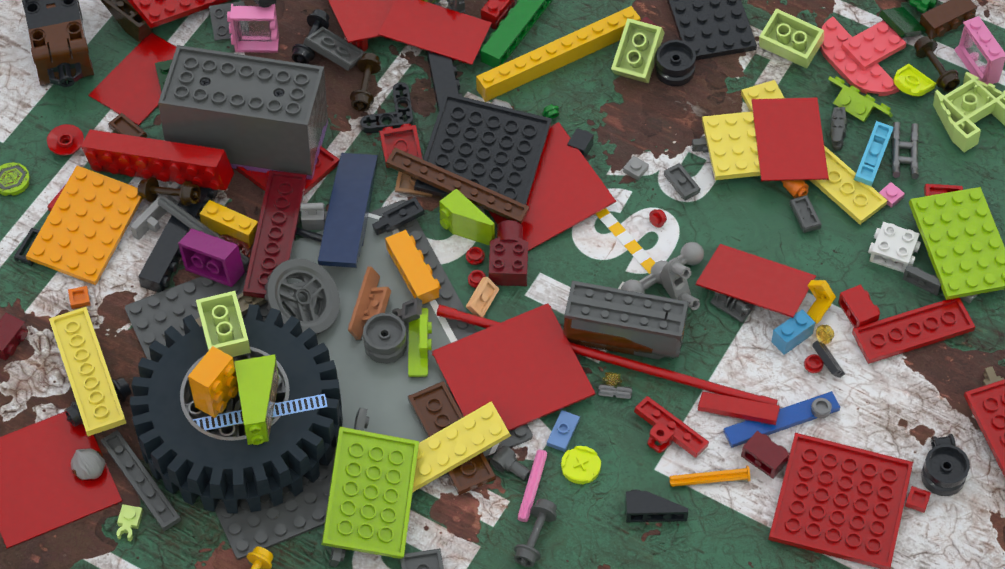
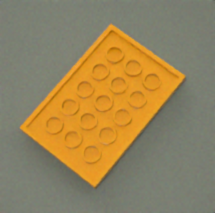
[26,165,142,285]

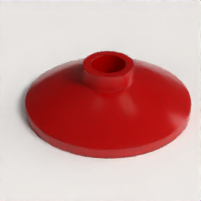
[47,124,84,155]

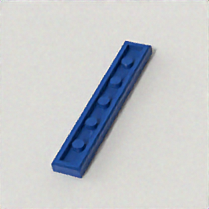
[723,391,840,448]

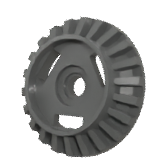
[265,259,340,334]

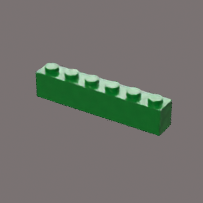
[479,0,553,68]

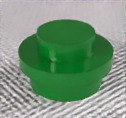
[542,104,560,119]

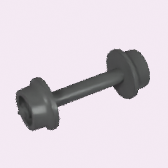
[514,499,557,567]

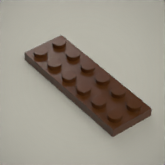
[408,381,496,495]

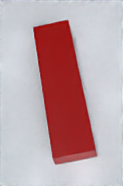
[698,391,780,425]

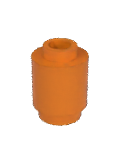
[781,180,809,198]

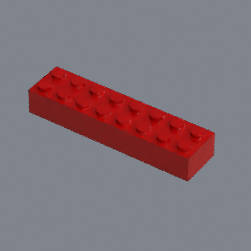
[81,129,234,191]

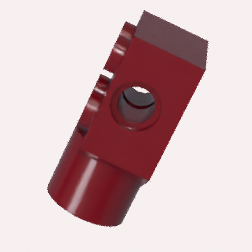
[489,220,528,286]

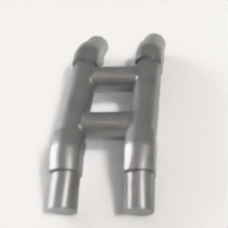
[892,122,919,179]

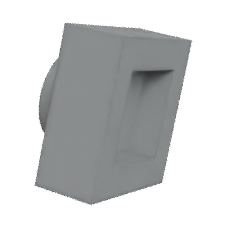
[623,156,649,181]

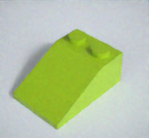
[439,189,495,246]

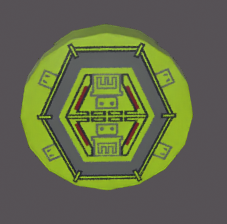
[0,162,30,196]

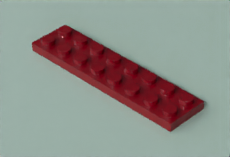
[243,170,307,298]

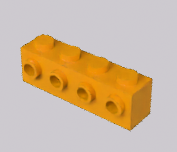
[385,230,441,305]

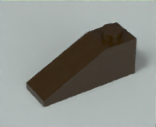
[101,0,152,42]

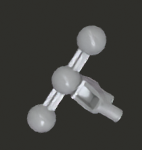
[621,242,704,310]

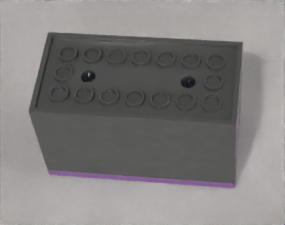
[158,45,328,180]

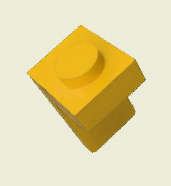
[807,280,836,324]

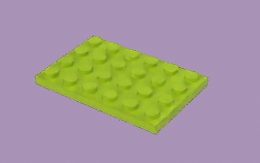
[909,187,1005,300]
[321,427,419,559]

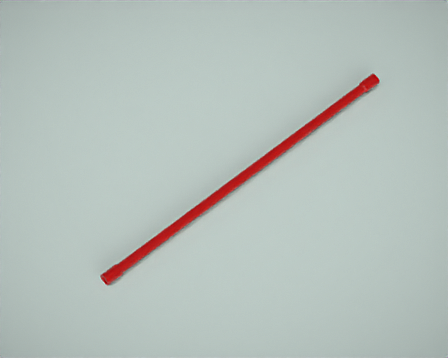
[436,305,778,405]

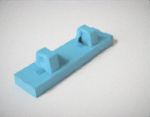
[854,121,894,186]

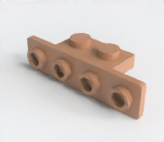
[348,266,391,340]

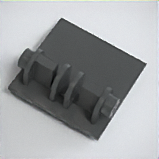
[209,1,250,41]
[710,292,756,323]

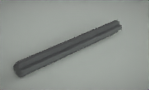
[158,195,250,268]

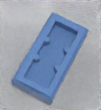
[547,410,580,452]

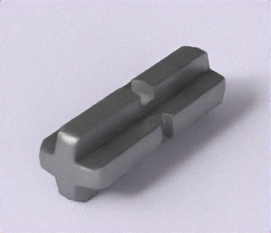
[598,384,632,399]

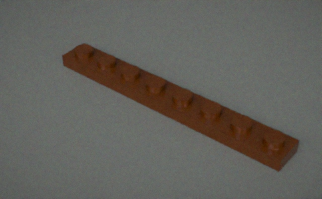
[386,148,529,224]

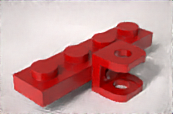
[634,396,709,458]

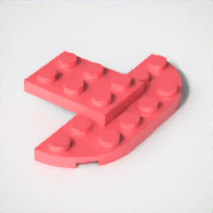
[819,17,906,96]

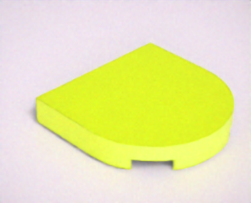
[893,64,936,96]

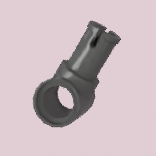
[490,445,531,481]

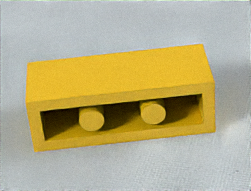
[200,200,258,248]

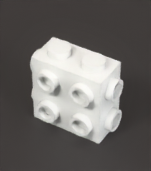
[868,222,921,273]

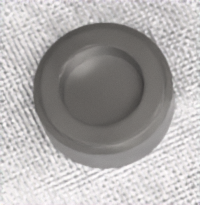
[811,398,832,418]

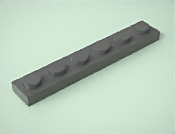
[100,430,181,531]

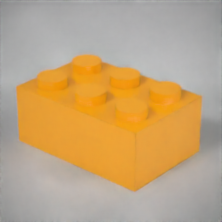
[188,346,239,418]

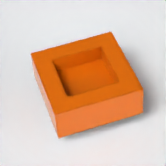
[68,286,91,309]

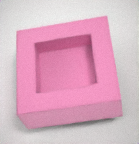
[879,182,905,208]

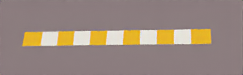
[596,208,655,274]

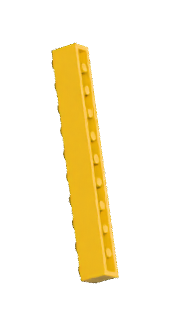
[476,6,641,102]

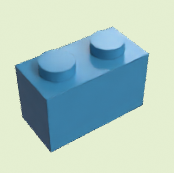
[771,309,816,355]

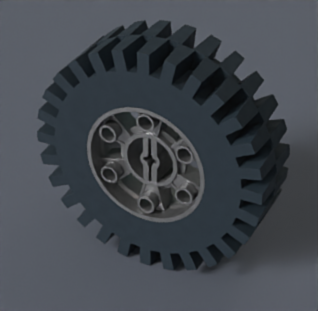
[130,304,343,514]

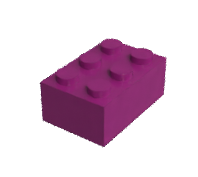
[178,228,245,287]

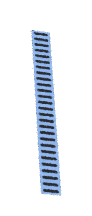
[192,394,327,431]

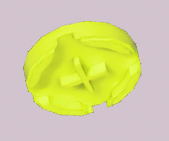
[561,446,601,484]

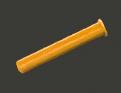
[669,465,750,487]

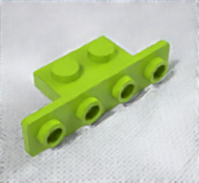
[828,76,893,123]
[408,308,432,377]

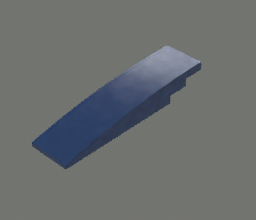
[318,153,378,268]

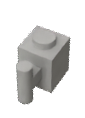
[301,203,328,230]

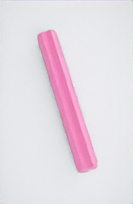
[518,449,547,522]

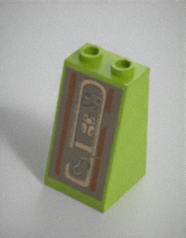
[234,354,279,445]

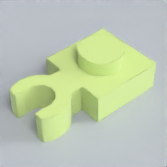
[117,504,143,541]

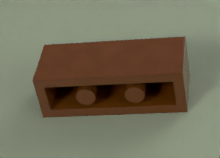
[919,0,977,39]

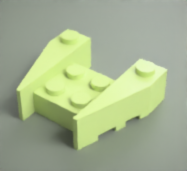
[933,72,1005,152]

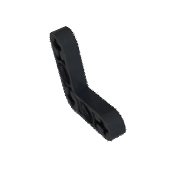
[360,82,413,134]

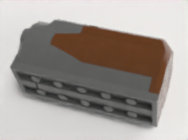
[563,281,688,360]

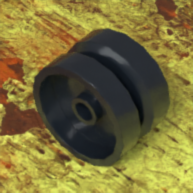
[655,40,696,87]
[921,444,970,496]

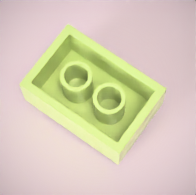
[759,8,824,69]
[611,18,665,83]
[196,291,251,357]

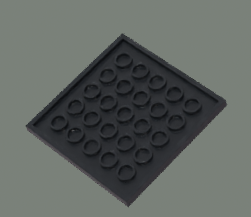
[414,92,552,205]

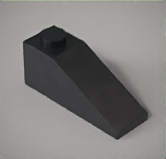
[625,489,688,523]

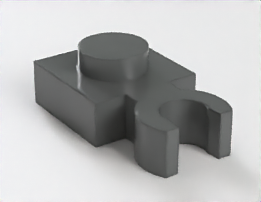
[392,298,422,323]

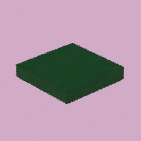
[879,7,926,38]

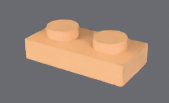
[466,277,499,317]

